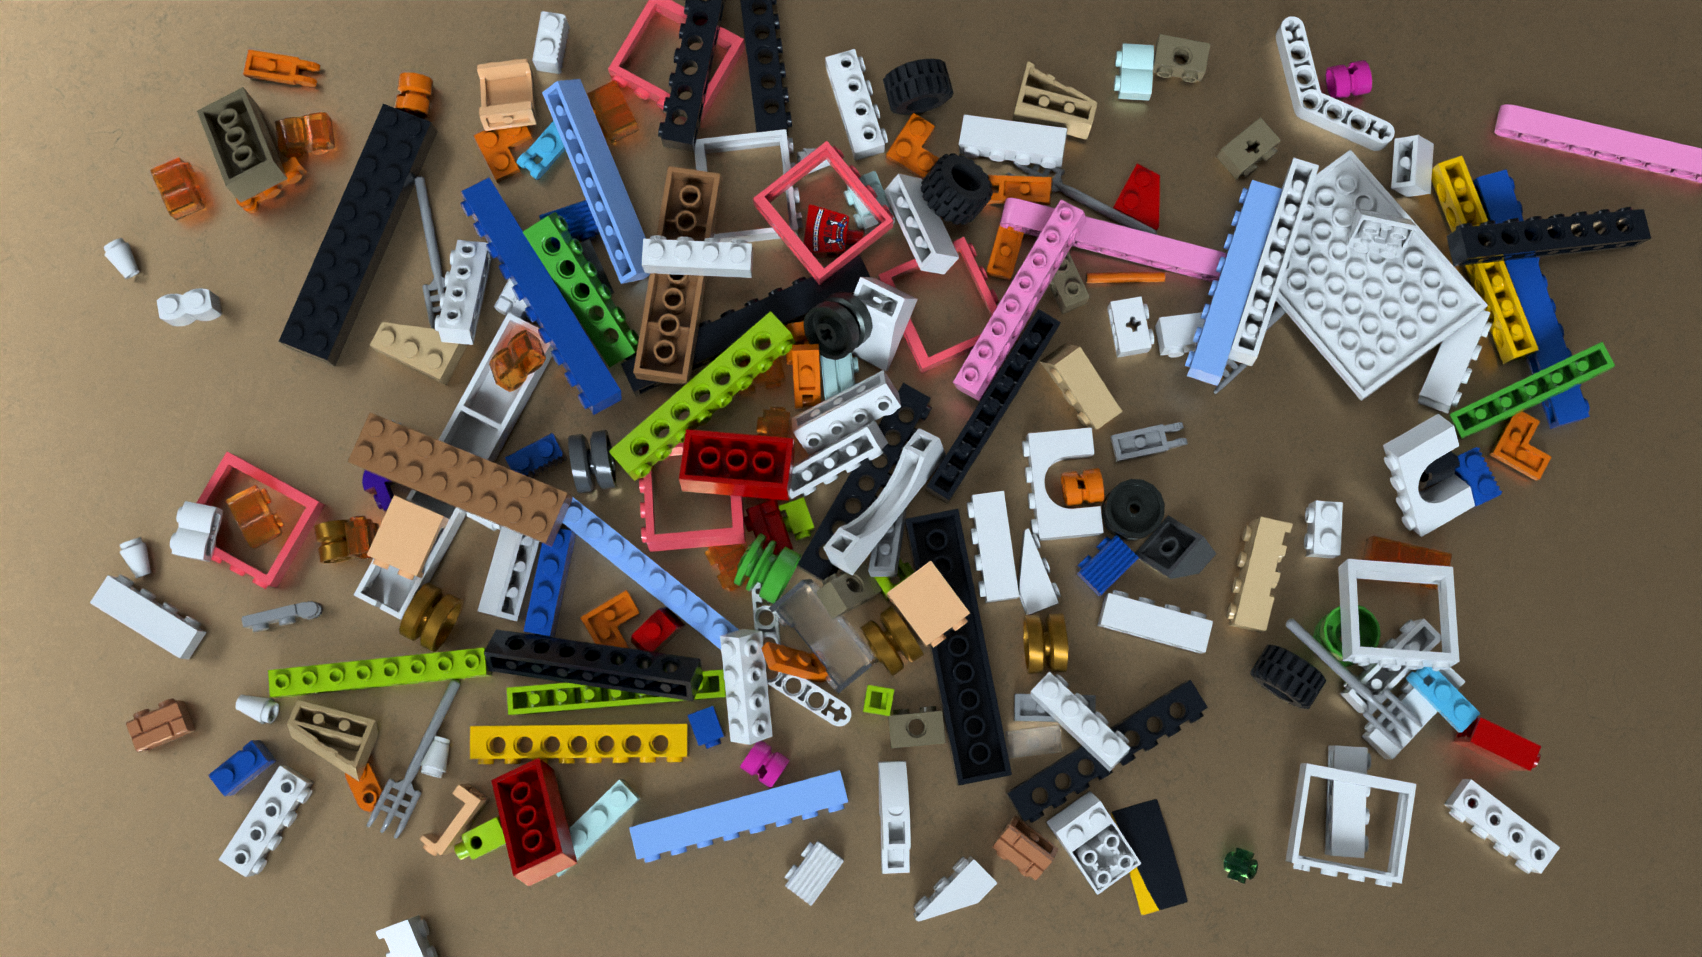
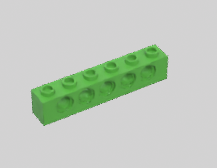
[523,212,639,368]
[1449,342,1615,440]

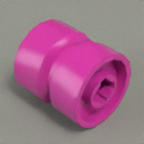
[1326,60,1372,100]
[740,740,790,789]

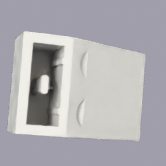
[1347,208,1416,259]
[851,277,918,371]
[1046,791,1141,895]
[913,856,997,922]

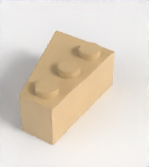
[1012,61,1097,140]
[370,322,468,385]
[1040,343,1122,430]
[287,700,379,781]

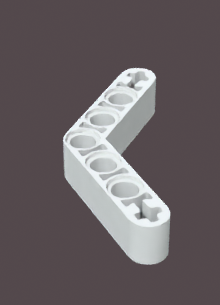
[1276,16,1395,151]
[752,583,851,726]

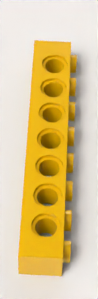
[1431,156,1539,364]
[470,724,689,764]

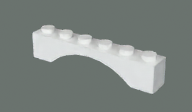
[823,428,946,575]

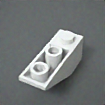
[1018,528,1061,615]

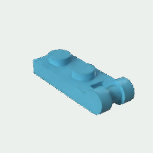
[516,120,565,180]
[1406,667,1481,733]

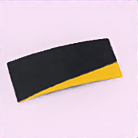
[1111,799,1188,915]

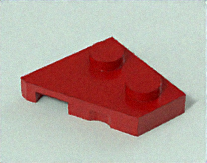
[1113,163,1160,231]

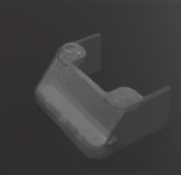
[769,579,879,694]

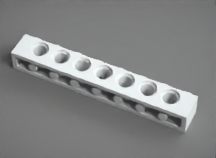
[1228,158,1319,366]

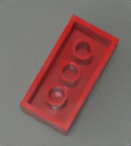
[679,429,795,501]
[491,758,578,886]

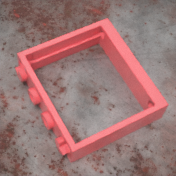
[608,0,745,125]
[753,141,894,285]
[878,237,999,374]
[638,442,746,552]
[196,451,325,589]

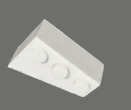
[376,915,438,957]

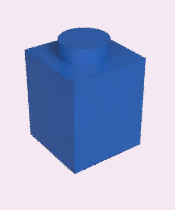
[688,706,725,749]

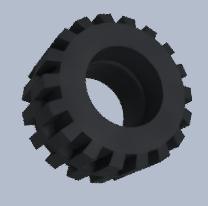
[883,59,954,115]
[921,153,993,225]
[1250,645,1326,709]

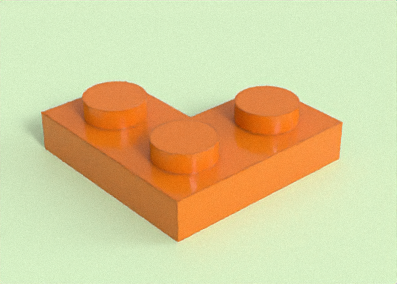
[886,113,939,180]
[473,126,533,183]
[1489,411,1551,481]
[580,590,641,649]

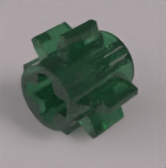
[1224,847,1258,884]

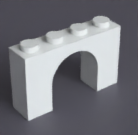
[1383,414,1475,537]
[1022,427,1104,541]

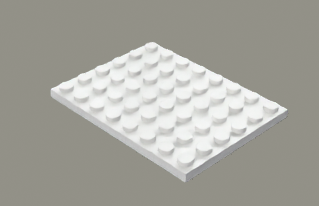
[1276,150,1488,401]

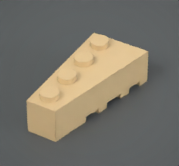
[1227,517,1293,633]

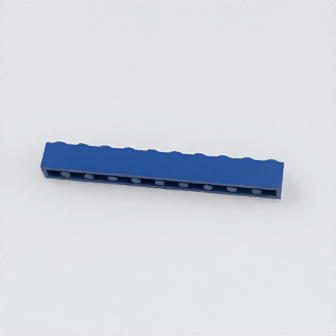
[1473,169,1590,429]
[460,177,622,415]

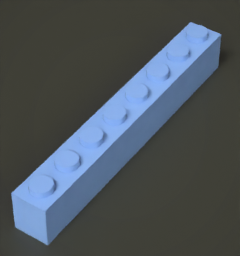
[542,79,650,284]
[1185,180,1282,386]
[562,496,739,650]
[629,770,848,863]

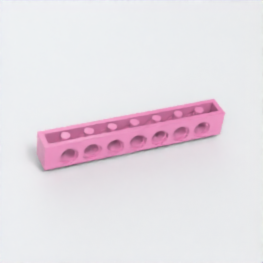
[953,200,1086,401]

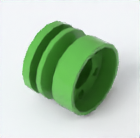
[734,533,801,605]
[1313,605,1381,667]

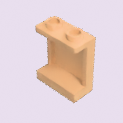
[477,59,536,131]
[367,495,449,580]
[887,561,970,648]
[419,783,490,856]

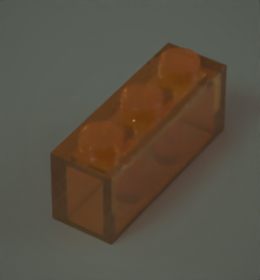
[1362,536,1452,590]

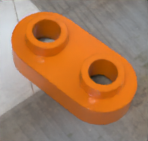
[345,761,385,812]

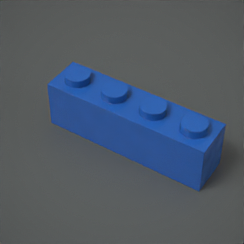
[524,529,576,638]

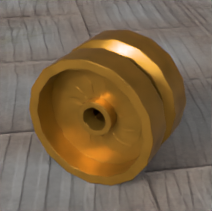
[399,582,463,652]
[860,607,924,676]
[1023,613,1068,674]

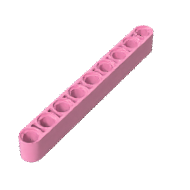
[1494,104,1702,183]
[1000,198,1227,282]

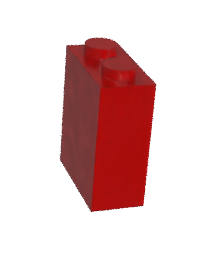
[1453,717,1541,771]

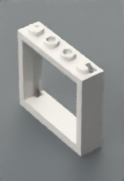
[694,129,803,243]
[1338,559,1460,671]
[1286,763,1416,887]

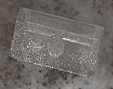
[1005,725,1062,758]

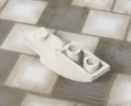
[878,761,911,874]

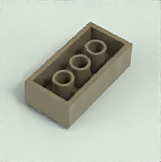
[197,87,288,203]

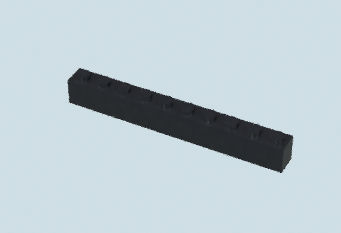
[621,255,870,397]

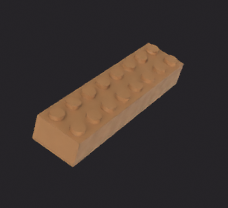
[633,166,722,386]
[347,412,573,547]

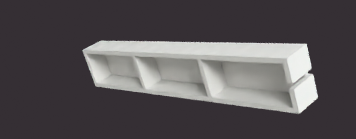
[354,313,553,620]

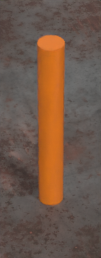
[1086,272,1165,283]

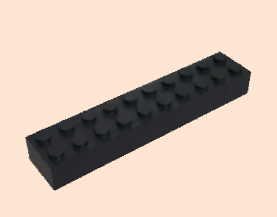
[279,104,438,366]
[905,509,1012,786]

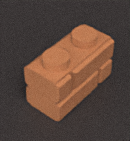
[126,698,196,752]
[992,815,1059,881]

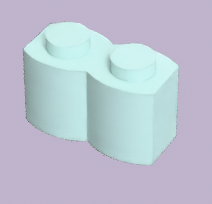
[1114,43,1154,101]

